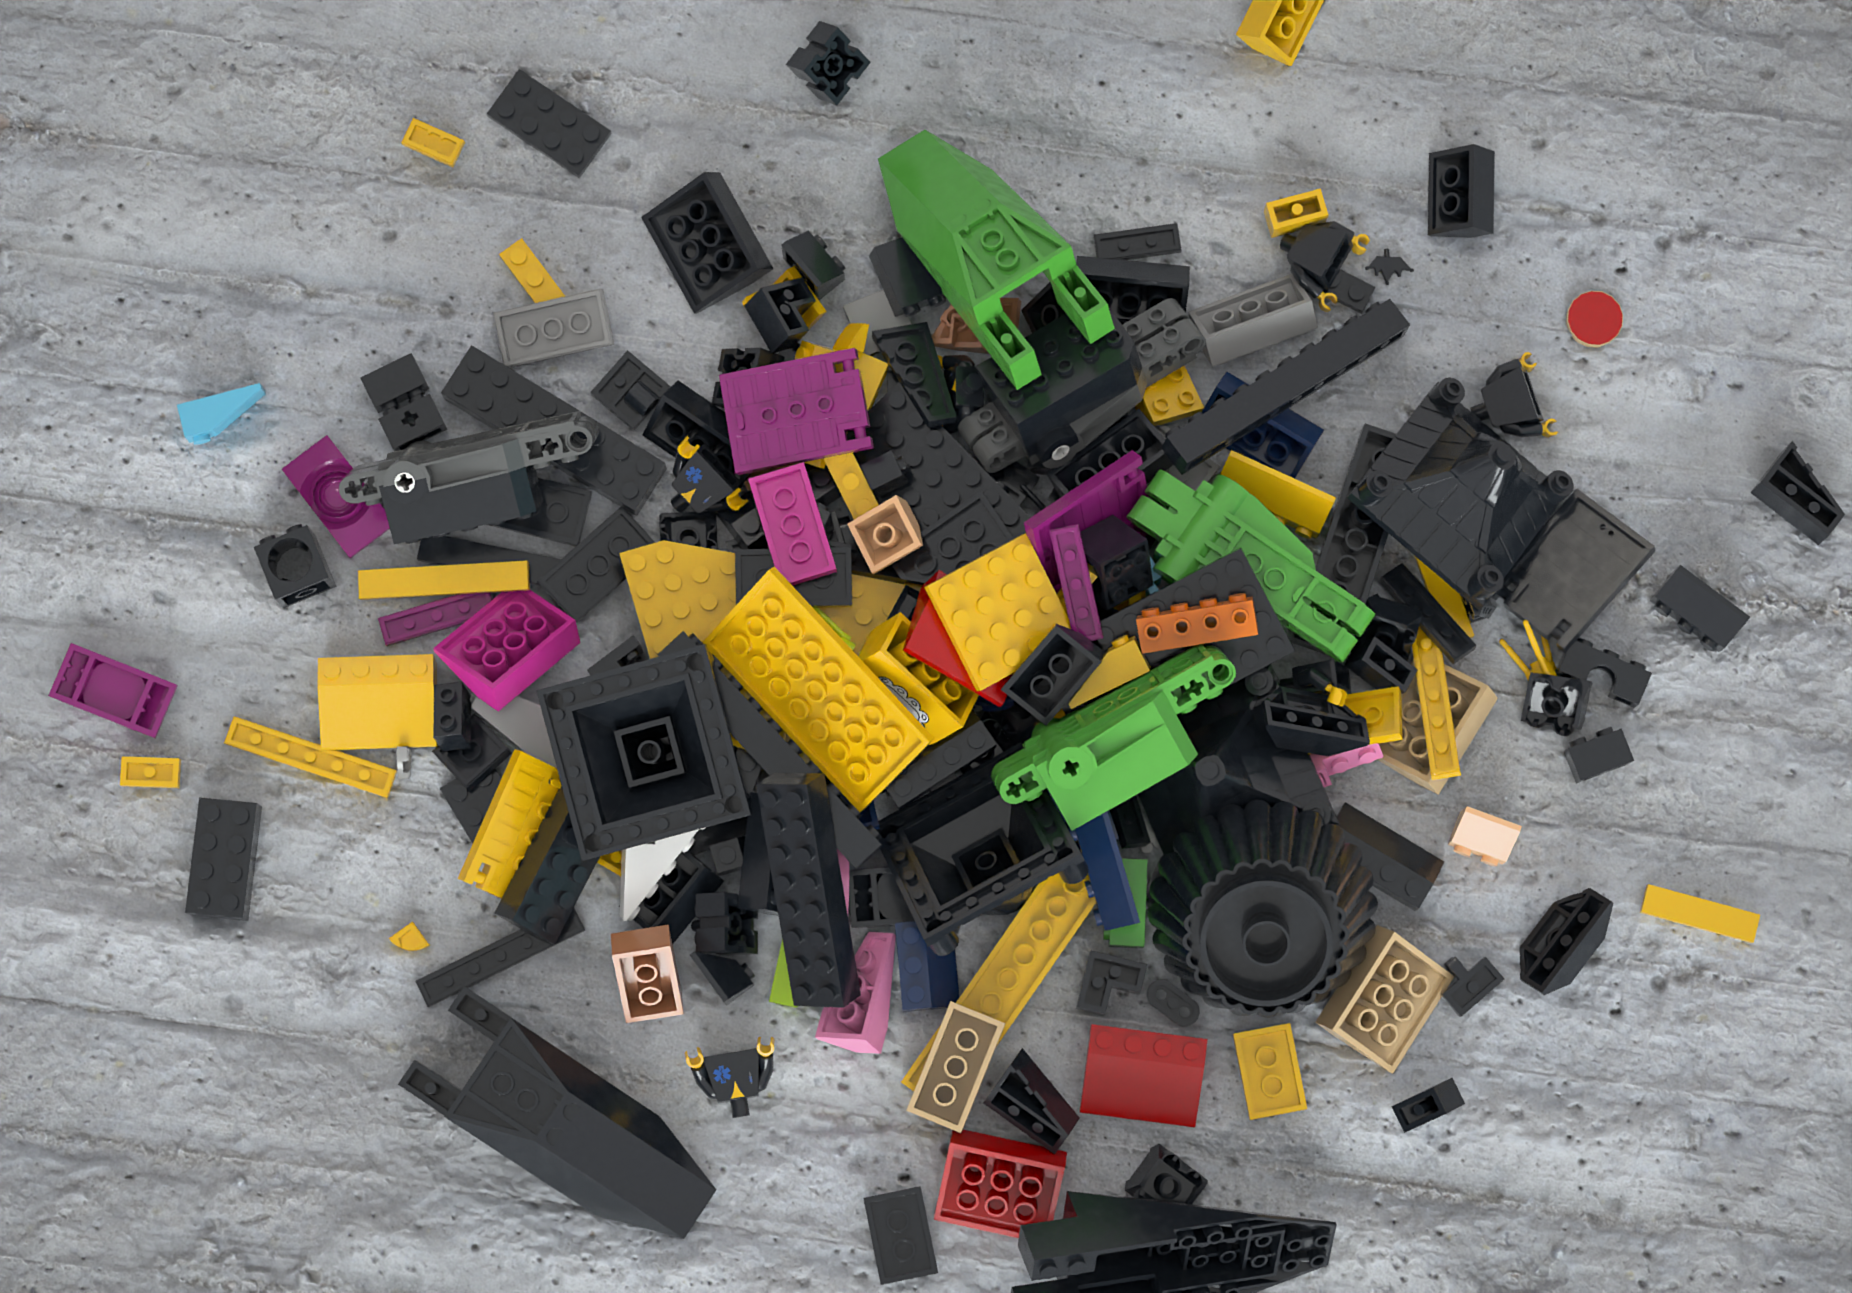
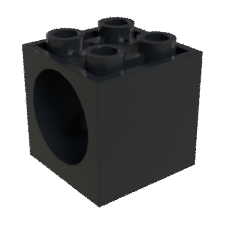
[1081,515,1154,610]
[254,524,337,609]

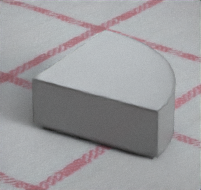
[397,746,412,779]

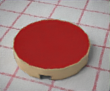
[1566,291,1623,348]

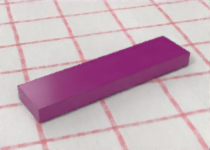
[1049,524,1104,641]
[378,593,493,646]

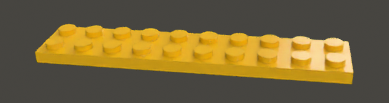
[901,873,1096,1091]

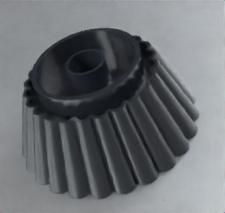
[1147,799,1378,1018]

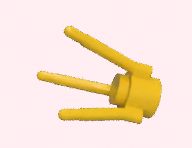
[1499,620,1557,680]

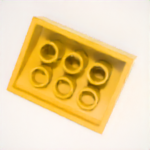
[317,654,437,750]

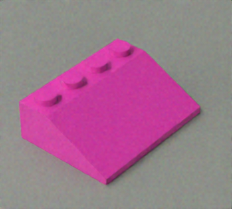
[433,590,581,712]

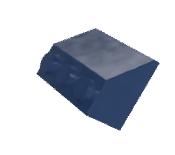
[895,921,959,1012]

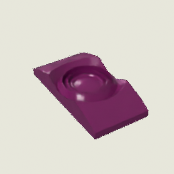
[282,435,390,559]
[48,643,178,739]

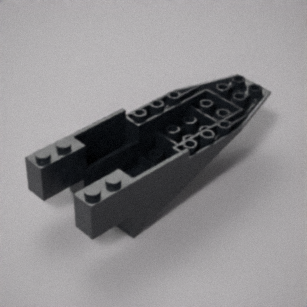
[398,986,717,1239]
[1011,1191,1337,1293]

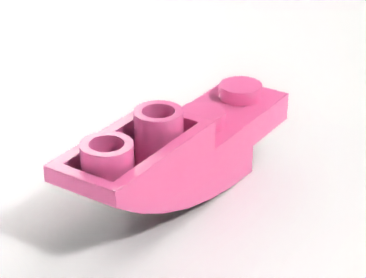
[1310,743,1384,787]

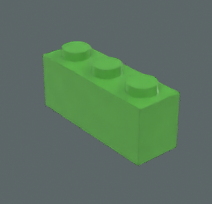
[1103,858,1148,949]

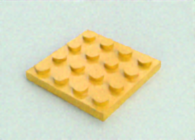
[924,533,1071,691]

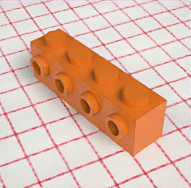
[1136,593,1258,654]

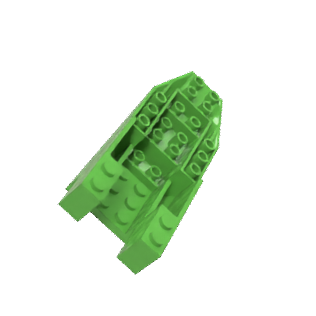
[878,130,1115,390]

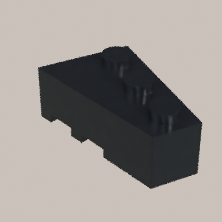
[1750,441,1845,545]
[983,1048,1080,1154]

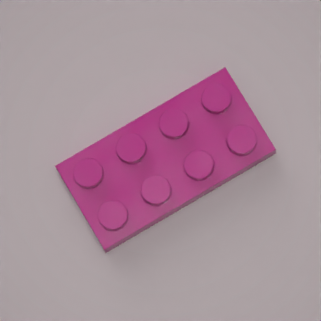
[748,462,837,585]

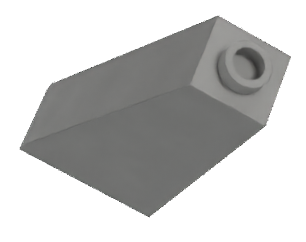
[470,692,557,768]

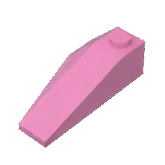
[815,932,896,1054]

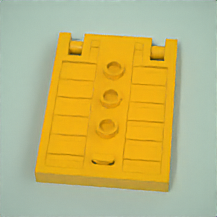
[457,749,562,899]

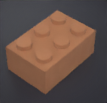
[611,925,684,1023]

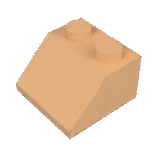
[847,495,923,574]
[1448,806,1522,867]

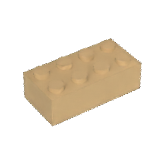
[906,1001,1005,1133]

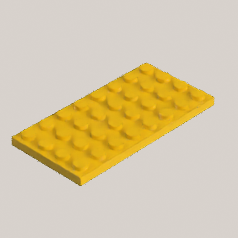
[702,566,935,812]

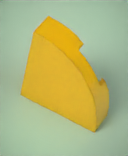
[389,921,430,951]

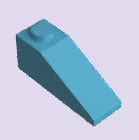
[177,383,266,445]

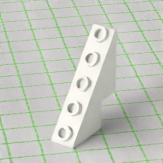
[620,827,706,921]

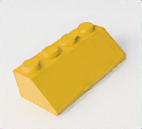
[1236,0,1324,66]
[1221,450,1336,539]

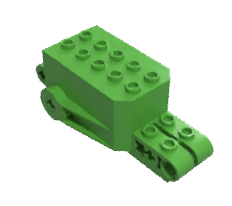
[1127,470,1375,663]
[991,644,1236,831]

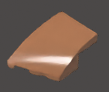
[932,298,1022,354]

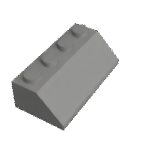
[1188,274,1318,367]

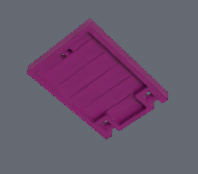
[719,348,874,475]
[1024,450,1149,594]

